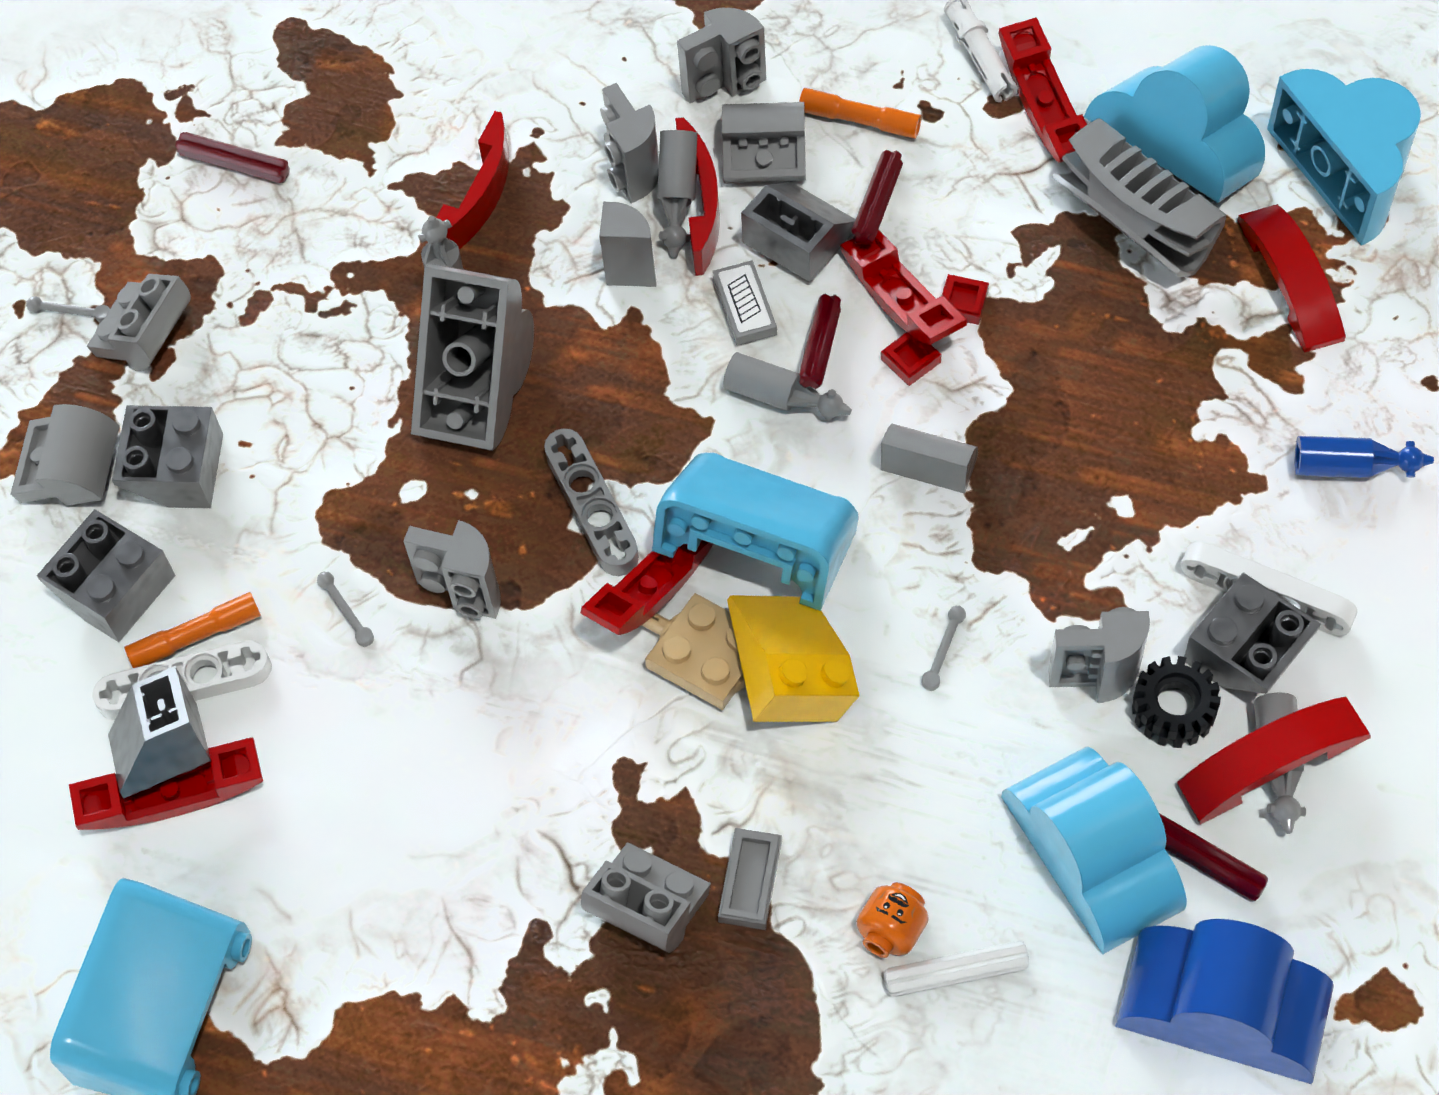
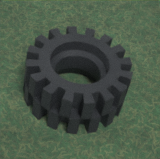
[1132,656,1221,748]

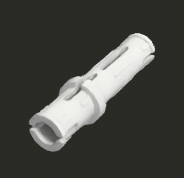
[944,0,1018,102]

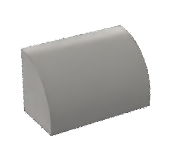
[599,201,656,287]
[881,423,978,494]

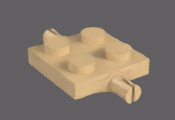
[641,593,746,710]

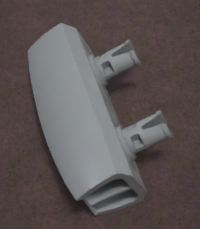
[1052,118,1226,277]

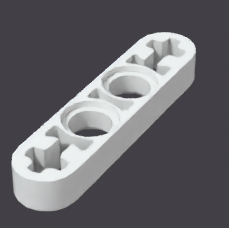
[1180,542,1358,636]
[92,640,272,720]

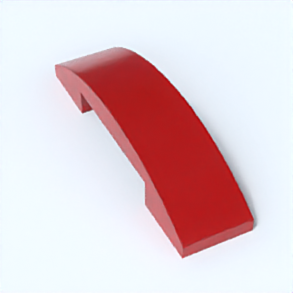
[998,17,1087,163]
[436,111,509,249]
[675,117,720,276]
[1237,204,1346,353]
[840,229,967,345]
[580,540,714,635]
[1177,696,1371,825]
[68,737,263,830]

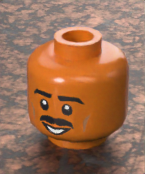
[856,882,929,958]

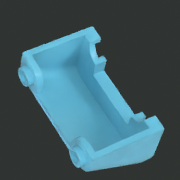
[652,453,859,611]
[50,878,252,1095]

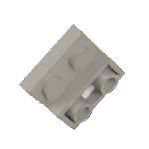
[677,8,767,103]
[600,82,659,204]
[722,102,806,183]
[86,274,191,371]
[10,404,120,506]
[403,520,501,619]
[1048,607,1150,703]
[581,842,711,953]

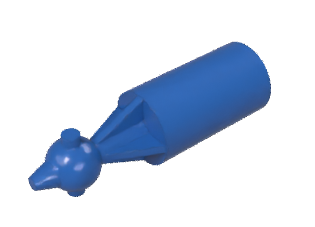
[1294,436,1434,478]

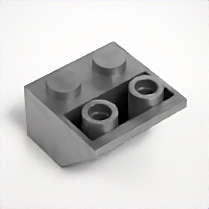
[741,182,856,282]
[112,405,223,508]
[36,509,176,642]
[1184,572,1321,694]
[108,666,211,799]

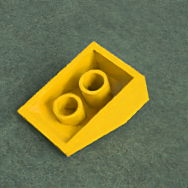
[727,595,860,722]

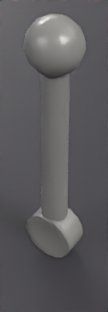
[26,296,110,322]
[317,571,374,647]
[922,606,966,691]

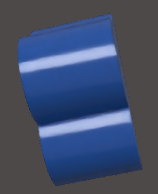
[1115,919,1334,1084]

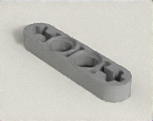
[544,428,639,576]

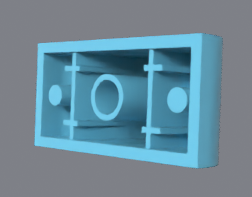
[1084,45,1265,203]
[1267,69,1421,246]
[1001,747,1187,954]

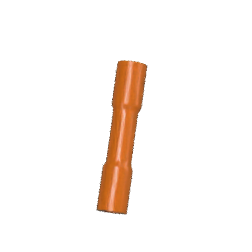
[799,88,922,139]
[124,592,261,668]

